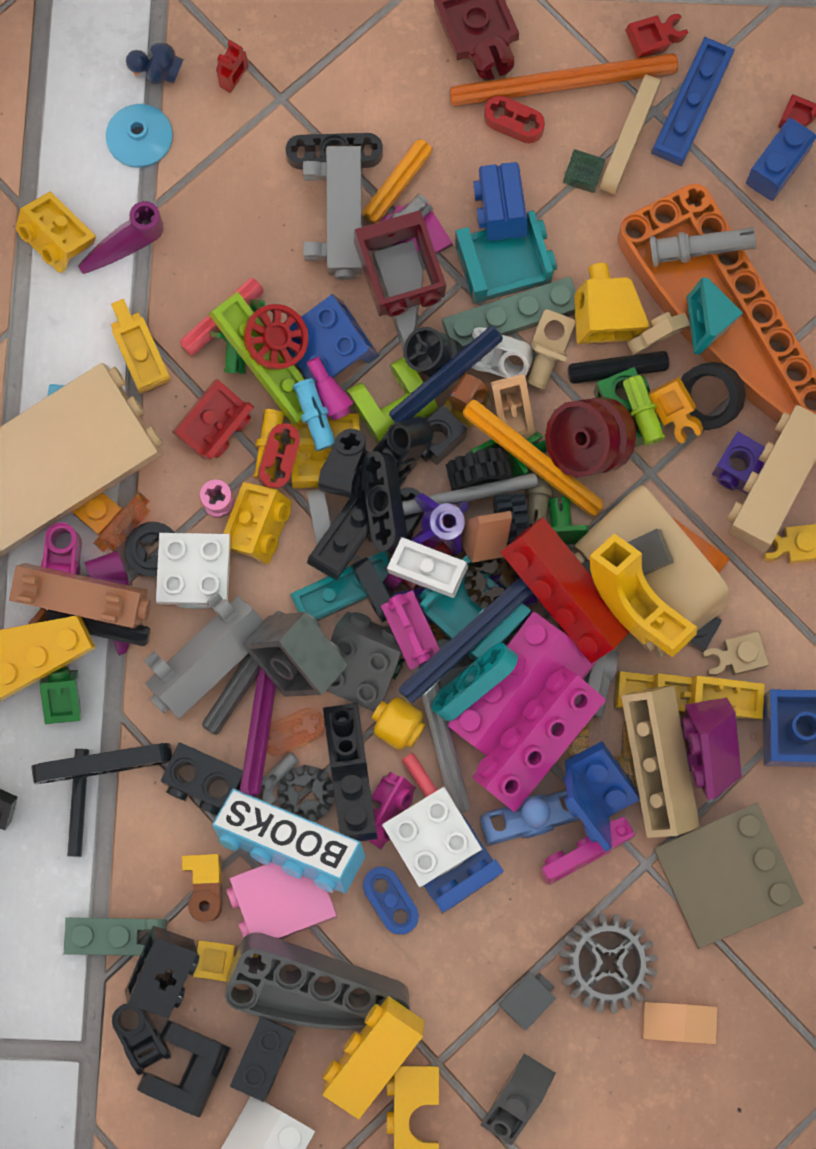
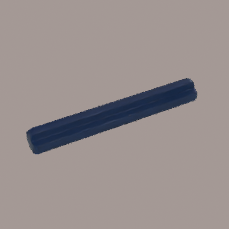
[389,326,503,423]

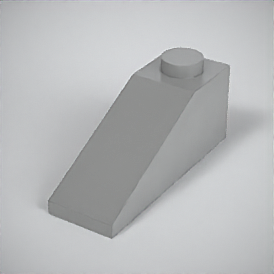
[374,240,426,351]

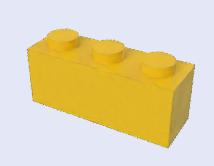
[322,996,425,1120]

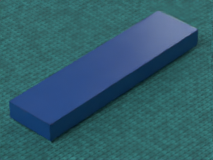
[651,36,735,167]

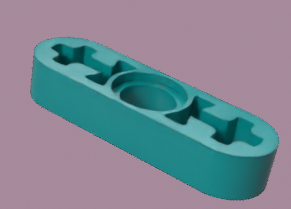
[431,643,518,722]

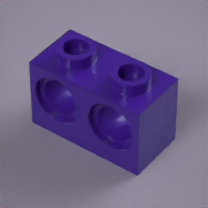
[712,431,765,495]

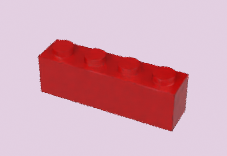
[500,517,629,664]

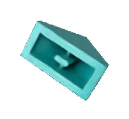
[686,277,743,355]

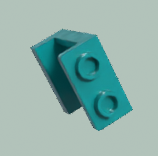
[455,210,557,304]
[419,555,531,661]

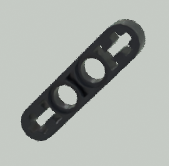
[31,743,172,784]

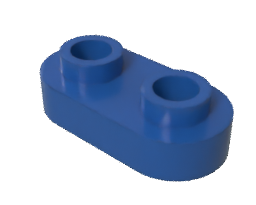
[363,867,419,935]

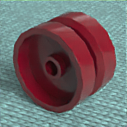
[545,396,636,478]

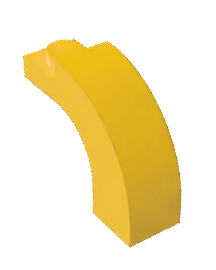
[590,533,697,658]

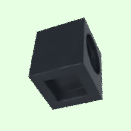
[421,405,467,466]

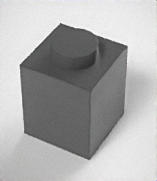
[498,972,556,1031]

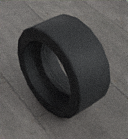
[681,362,746,430]

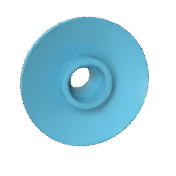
[106,104,173,168]

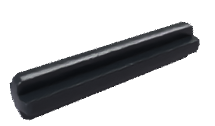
[568,351,669,384]
[45,609,150,646]

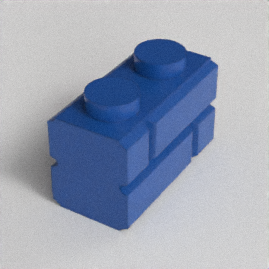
[746,118,816,201]
[473,162,528,241]

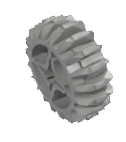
[559,913,657,1013]

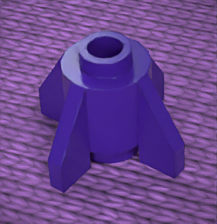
[410,493,469,555]

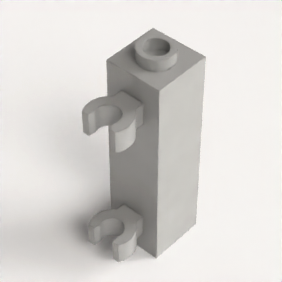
[303,146,362,280]
[144,592,263,719]

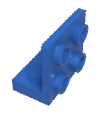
[286,294,379,386]
[563,741,640,852]
[424,815,504,914]

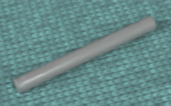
[402,473,538,516]

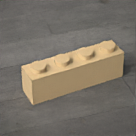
[727,404,816,553]
[621,685,700,838]

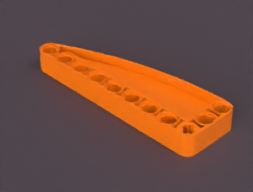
[617,183,816,423]

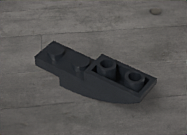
[323,703,377,842]

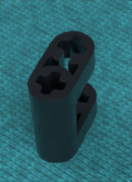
[137,1020,231,1117]

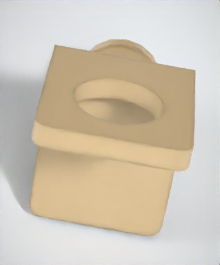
[526,309,575,389]

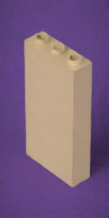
[0,362,163,558]

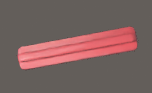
[180,278,264,356]

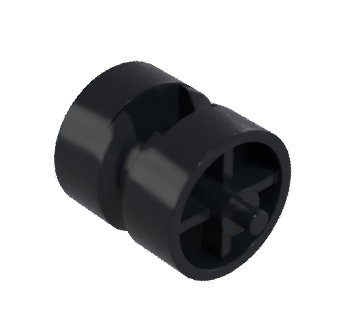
[404,327,464,377]

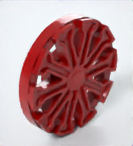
[244,304,308,370]

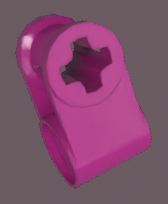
[41,522,82,575]

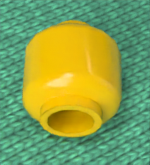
[371,697,426,750]

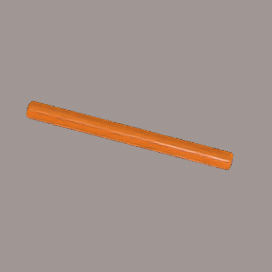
[449,53,678,106]

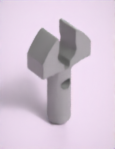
[261,752,299,805]

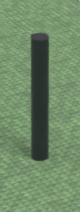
[67,749,89,857]

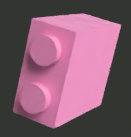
[226,862,337,939]

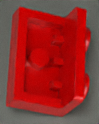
[172,379,254,460]

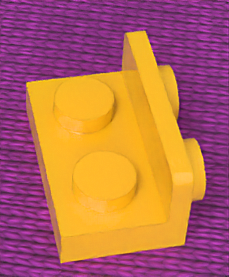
[15,191,96,273]
[223,482,292,565]

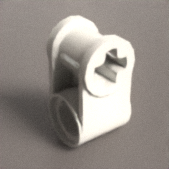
[471,327,534,378]

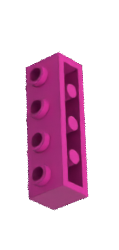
[472,665,606,812]

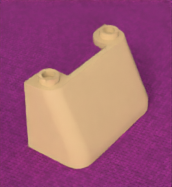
[573,485,729,658]

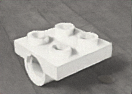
[156,533,231,609]
[382,787,483,888]

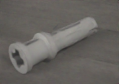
[650,227,756,267]

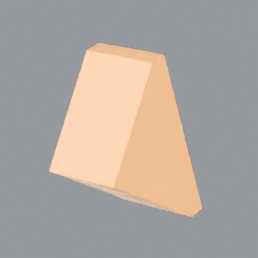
[489,374,535,439]
[642,1002,717,1044]

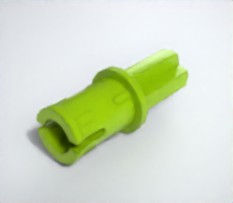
[623,375,665,446]

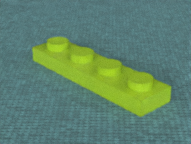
[208,291,305,424]

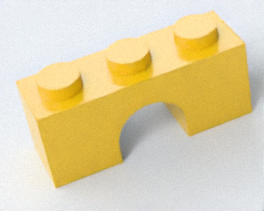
[387,1065,439,1149]

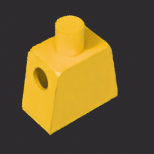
[574,262,650,344]

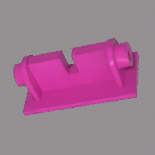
[380,590,440,670]
[368,772,416,850]

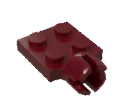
[434,0,519,81]

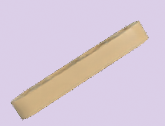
[599,74,661,195]

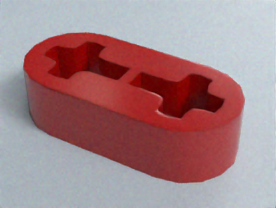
[484,96,545,144]
[258,423,300,489]

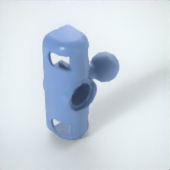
[480,789,581,846]

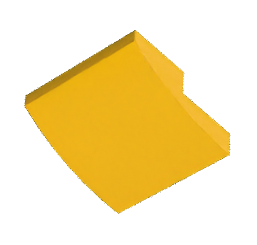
[291,413,360,489]

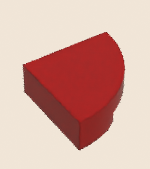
[778,94,816,128]

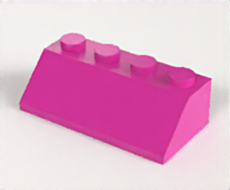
[447,611,598,756]

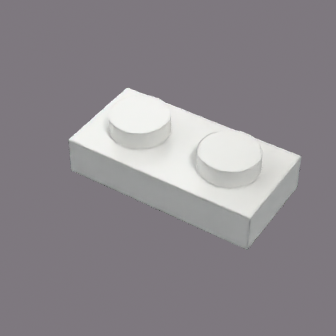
[387,537,468,598]

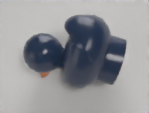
[126,43,184,84]

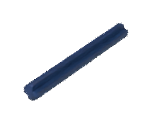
[398,577,533,704]

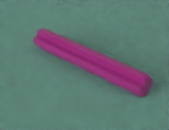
[240,667,276,797]

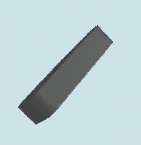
[225,932,410,1030]

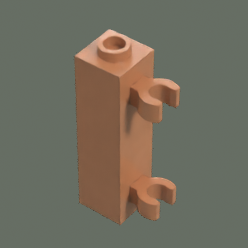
[9,563,151,628]

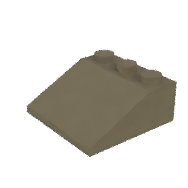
[654,803,804,949]

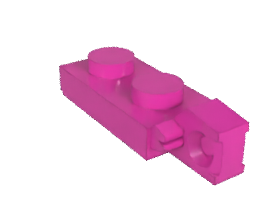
[541,816,635,885]

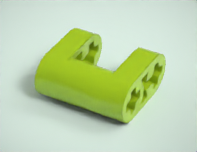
[346,356,438,444]

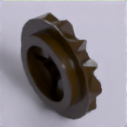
[464,557,520,609]

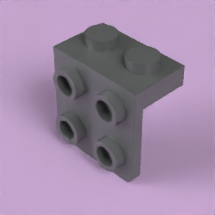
[326,612,403,711]

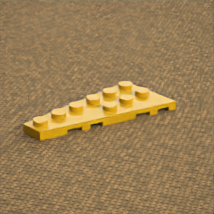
[0,616,96,702]

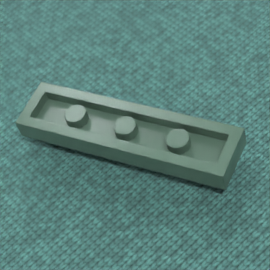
[442,277,576,348]

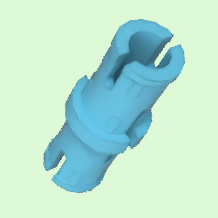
[292,378,335,451]

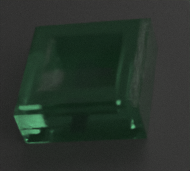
[563,149,606,193]

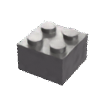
[242,612,348,697]

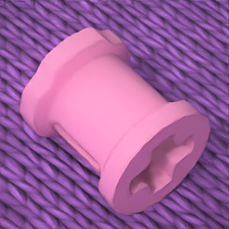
[200,479,234,518]

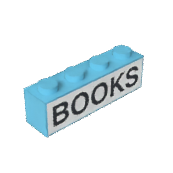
[212,789,366,894]

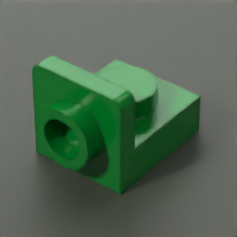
[39,667,82,724]

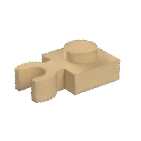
[627,312,691,355]
[701,631,769,677]

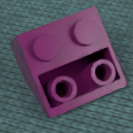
[681,697,742,800]

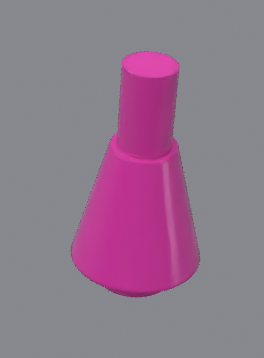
[307,356,354,420]

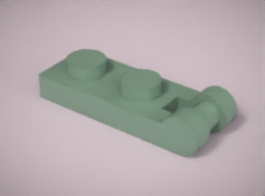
[64,917,167,956]

